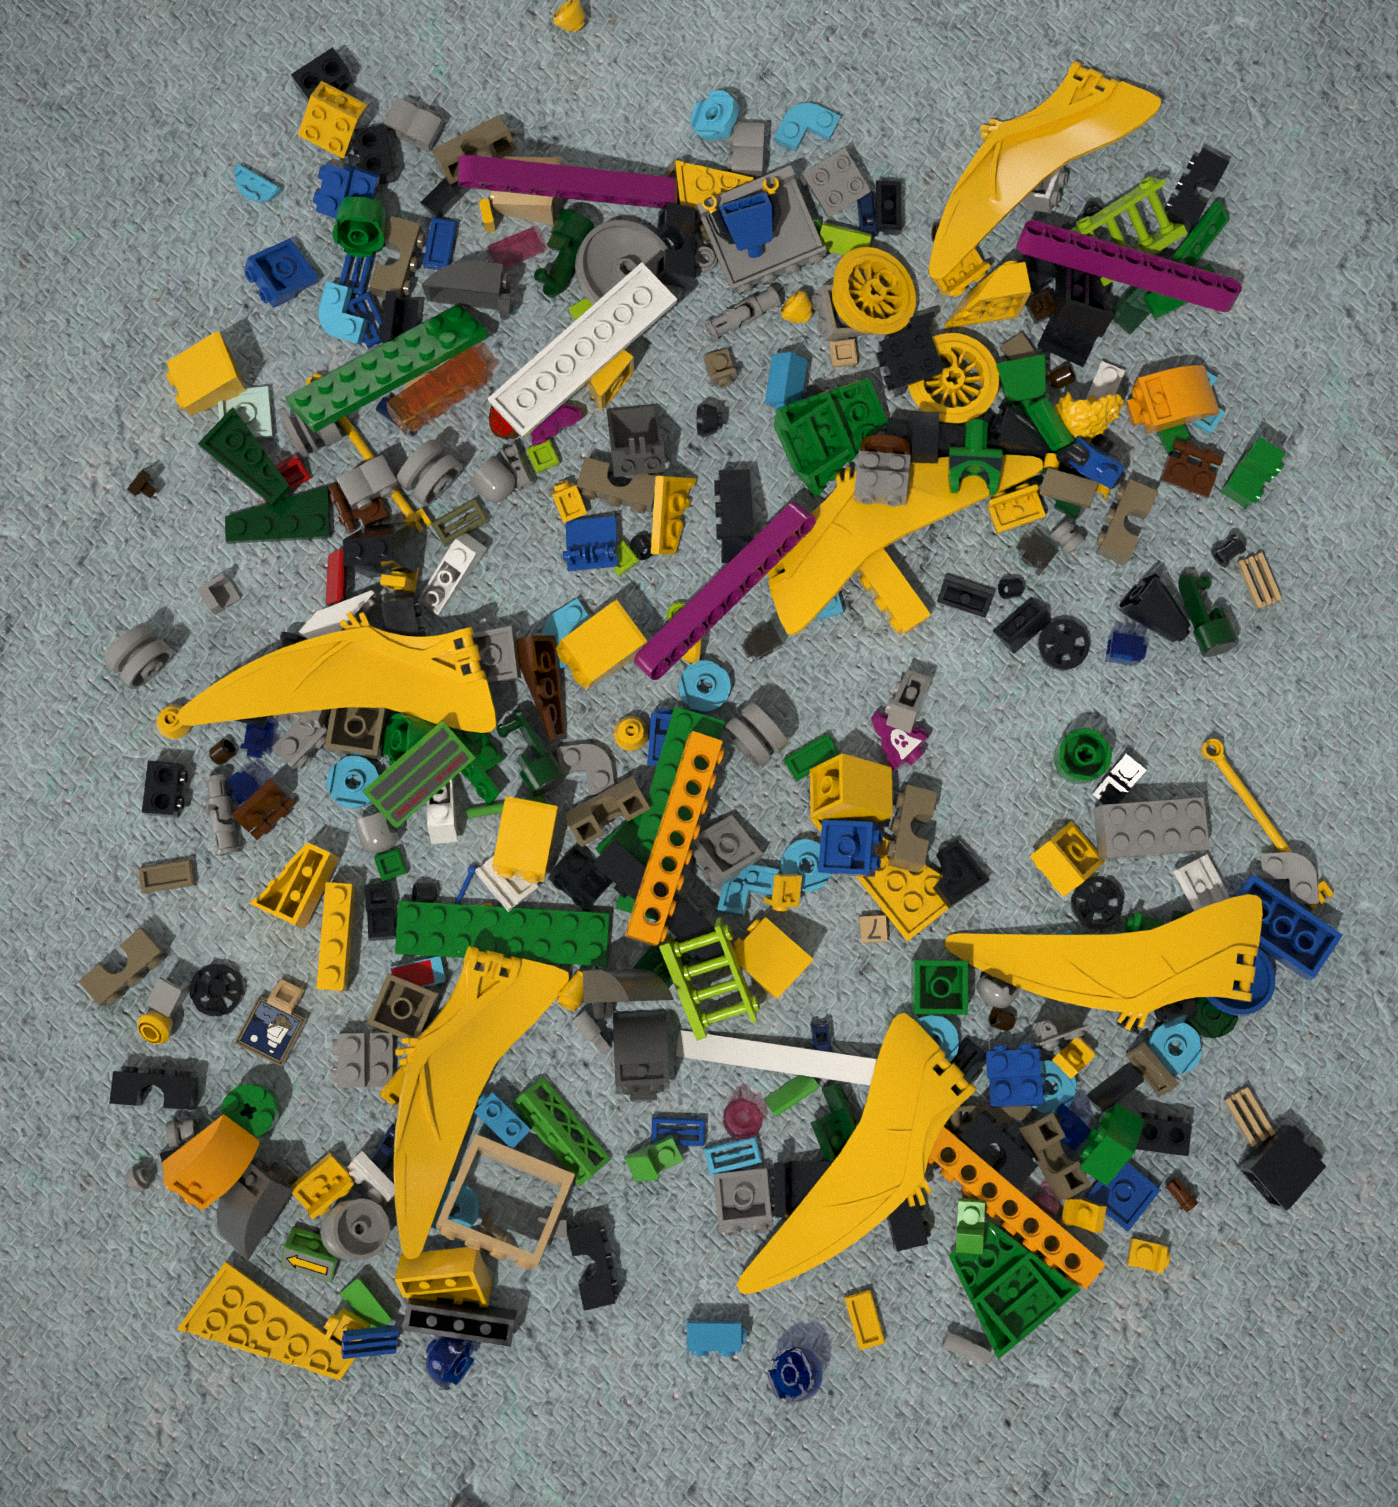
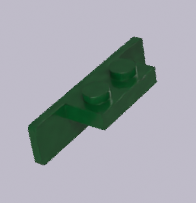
[810,1082,856,1163]

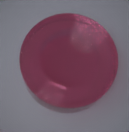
[1033,1192,1060,1216]

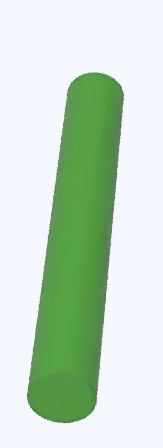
[467,795,546,819]

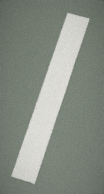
[676,1030,876,1085]

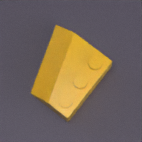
[944,261,1031,329]

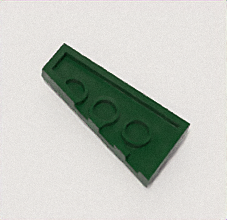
[198,407,291,508]
[225,486,331,544]

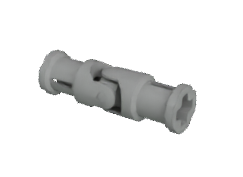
[704,286,781,342]
[203,774,239,856]

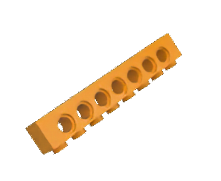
[624,731,724,946]
[928,1126,1106,1290]

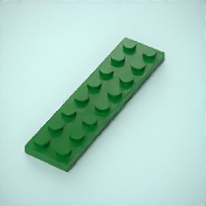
[285,304,488,433]
[615,706,725,920]
[395,901,610,966]

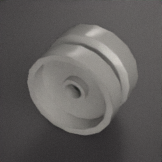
[396,439,462,506]
[104,623,173,690]
[723,702,789,769]
[320,1198,390,1260]

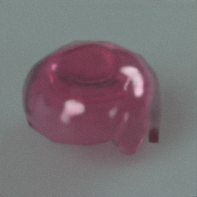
[722,1098,763,1140]

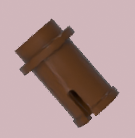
[1165,1177,1199,1212]

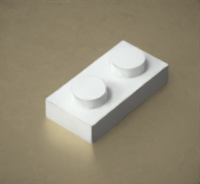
[1085,361,1125,401]

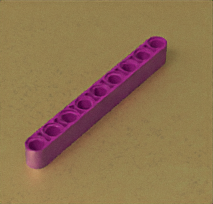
[458,155,678,209]
[1016,220,1242,312]
[634,502,816,680]

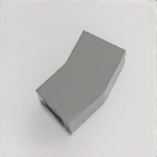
[534,1216,568,1238]

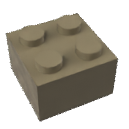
[325,707,389,760]
[367,973,440,1038]

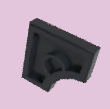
[933,839,990,909]

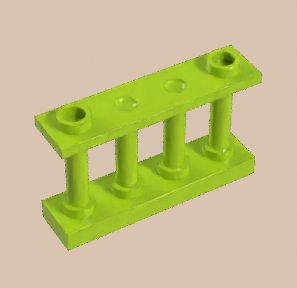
[1070,177,1188,286]
[659,917,760,1041]

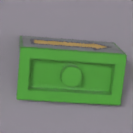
[280,1227,338,1283]

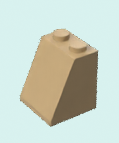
[489,156,563,225]

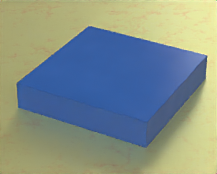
[1084,1162,1161,1232]

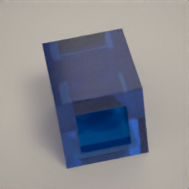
[1105,632,1147,666]

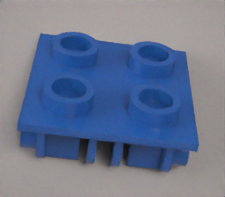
[563,516,618,571]

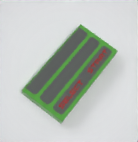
[362,720,475,828]

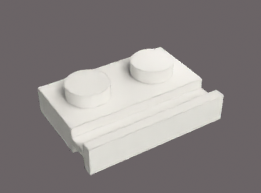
[1173,854,1230,911]
[475,856,539,912]
[347,1151,395,1207]

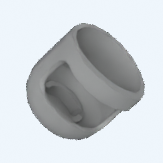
[468,456,515,503]
[354,812,398,853]

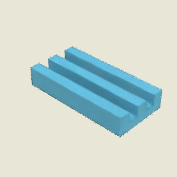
[704,1136,762,1176]

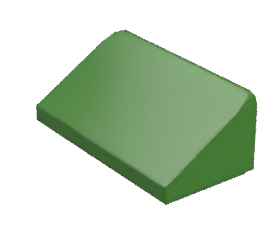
[764,1075,819,1116]
[339,1276,394,1328]

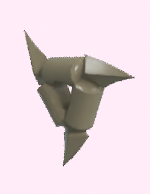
[479,1208,514,1256]

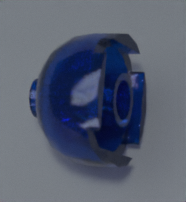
[426,1336,478,1390]
[768,1346,823,1403]

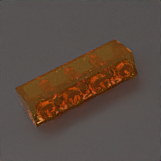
[386,348,488,435]

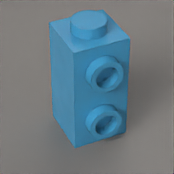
[765,352,808,412]
[474,1092,532,1149]
[686,1320,747,1356]

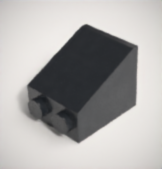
[343,521,417,578]
[1236,1124,1326,1211]

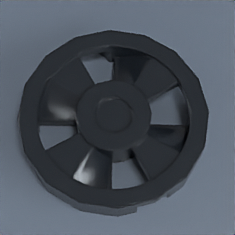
[1037,619,1090,671]
[1071,877,1124,929]
[189,964,244,1017]

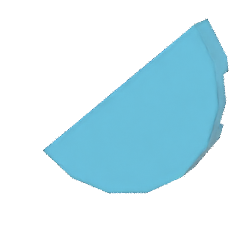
[234,163,282,202]

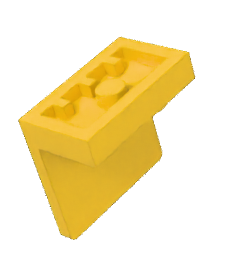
[298,81,367,158]

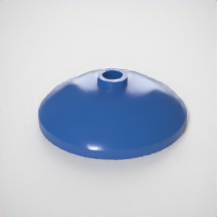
[1206,947,1275,1016]

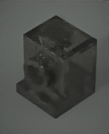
[1016,532,1059,576]
[741,621,783,662]

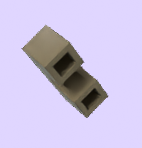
[431,115,517,185]
[370,216,425,298]
[577,457,656,514]
[1095,479,1158,566]
[564,776,651,847]
[886,785,937,873]
[78,928,166,1006]
[1019,1113,1091,1200]

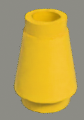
[557,971,584,1012]

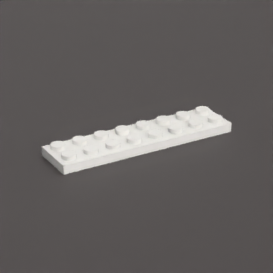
[487,262,677,439]

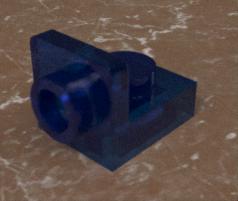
[240,722,275,758]
[1056,1103,1091,1150]

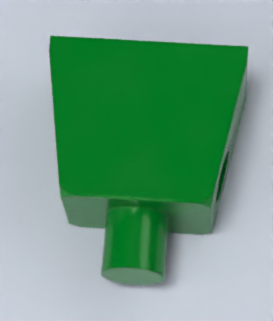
[996,354,1046,417]

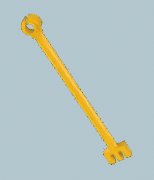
[306,373,432,532]
[1201,739,1334,911]

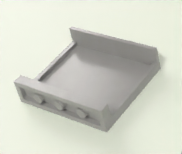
[697,165,827,295]

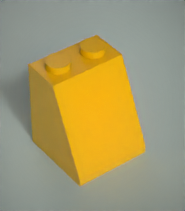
[166,331,246,416]
[586,350,634,411]
[556,600,648,690]
[810,753,893,824]
[492,796,558,884]
[733,917,814,1000]

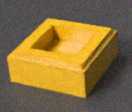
[479,198,496,233]

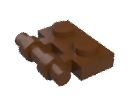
[1159,439,1224,498]
[328,483,389,533]
[231,778,296,840]

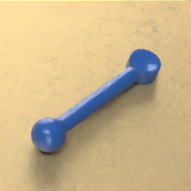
[454,865,477,904]

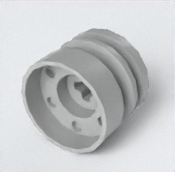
[278,407,343,459]

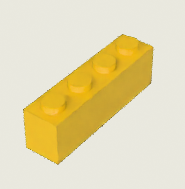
[856,549,931,636]
[316,882,356,992]

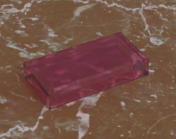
[487,227,544,269]

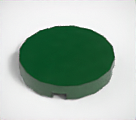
[1187,997,1238,1038]

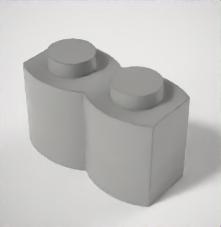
[383,98,443,152]
[727,122,764,178]
[336,455,398,510]

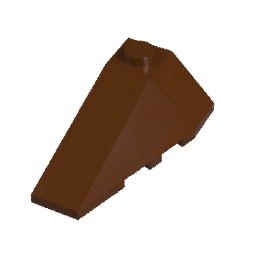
[517,635,567,741]

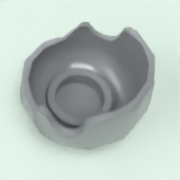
[977,975,1020,1008]

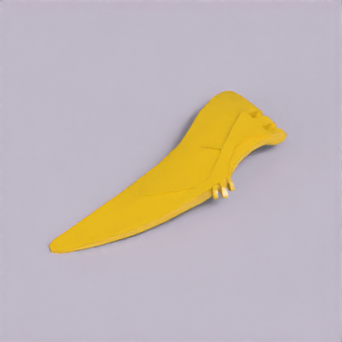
[929,61,1161,281]
[766,455,1043,635]
[177,611,497,733]
[944,894,1263,1031]
[394,946,569,1259]
[737,1013,977,1294]

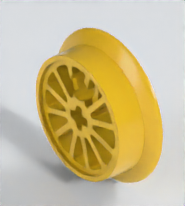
[832,247,916,335]
[908,333,999,423]

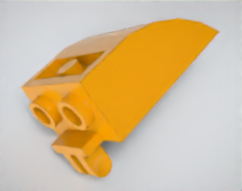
[1126,365,1220,434]
[162,1114,260,1211]

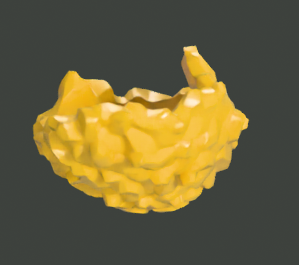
[1054,392,1125,446]

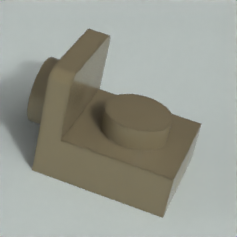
[703,348,737,387]

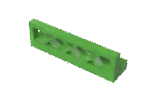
[512,1077,611,1186]

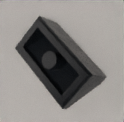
[420,178,471,219]
[876,180,901,236]
[937,574,994,618]
[993,597,1051,654]
[936,1037,986,1095]
[1087,1064,1145,1112]

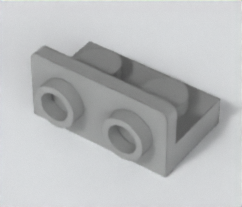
[271,722,328,770]

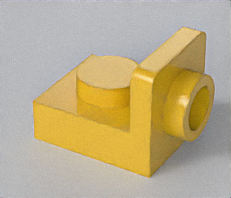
[549,480,587,523]
[380,567,419,593]
[764,874,802,911]
[1052,1037,1096,1079]
[1061,1198,1107,1233]
[1126,1238,1170,1274]
[323,1307,371,1342]

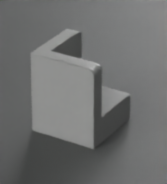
[197,573,241,615]
[146,977,191,1017]

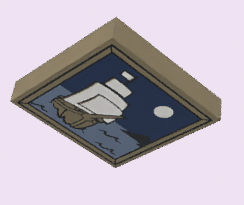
[234,995,308,1067]

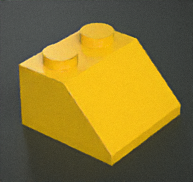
[1029,821,1105,897]

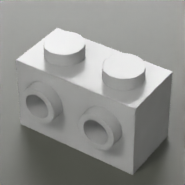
[884,669,932,733]

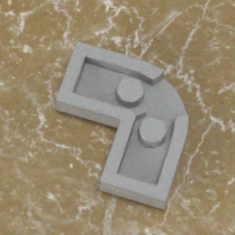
[557,744,614,796]
[1261,851,1319,904]

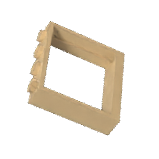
[436,1134,575,1270]

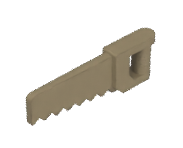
[950,1104,1032,1135]

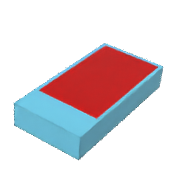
[389,956,447,987]

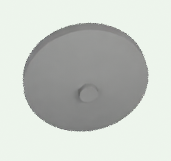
[575,220,674,305]

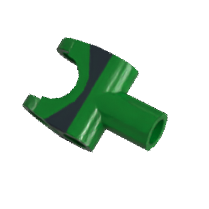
[948,419,1002,496]

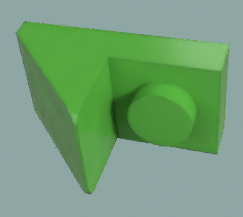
[624,1135,684,1181]
[956,1198,985,1254]

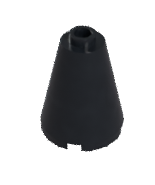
[988,400,1055,461]
[1119,572,1190,643]

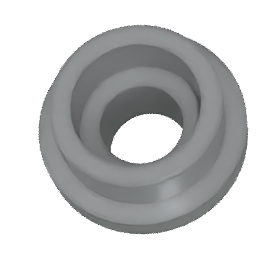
[694,246,717,272]
[125,1165,151,1192]

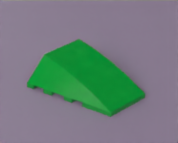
[774,378,887,497]
[948,1221,1081,1360]

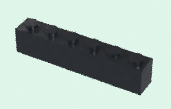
[593,839,734,963]

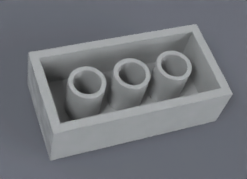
[1093,797,1210,860]

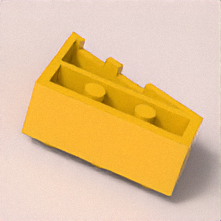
[249,842,339,929]
[395,1247,493,1307]

